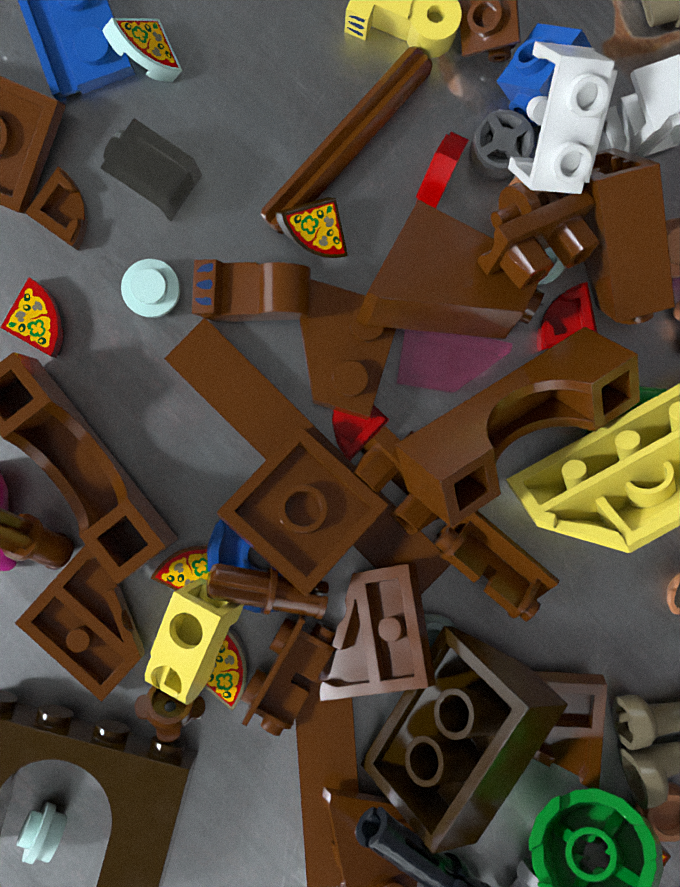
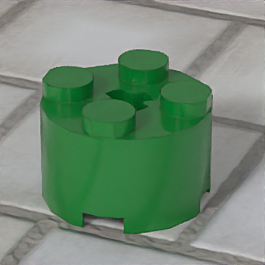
[528,788,664,887]

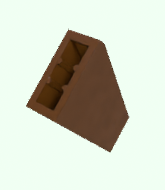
[565,148,675,325]
[356,200,545,339]

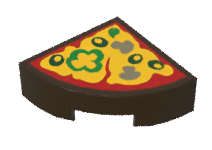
[275,197,348,258]

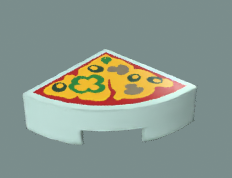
[102,18,182,82]

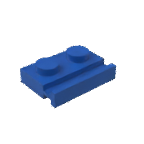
[18,0,136,102]

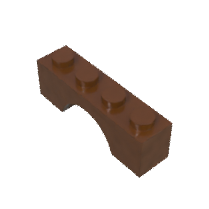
[395,327,640,527]
[0,352,178,584]

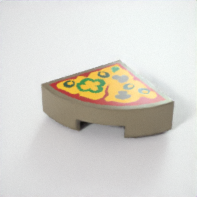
[205,626,248,711]

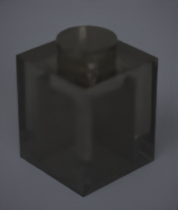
[100,118,202,222]

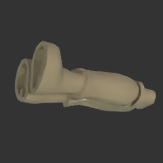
[612,695,680,810]

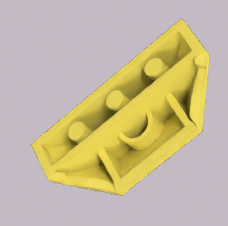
[506,384,680,553]

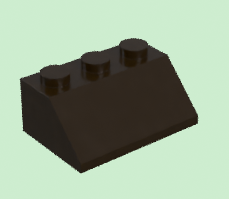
[360,626,569,854]

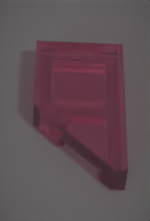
[396,329,513,394]

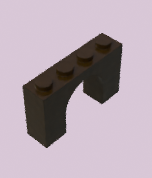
[0,690,199,887]

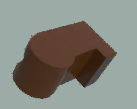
[192,259,311,322]

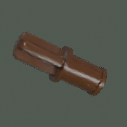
[0,508,74,570]
[206,563,329,620]

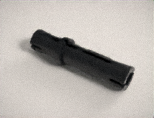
[355,806,491,887]

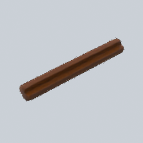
[260,46,433,234]

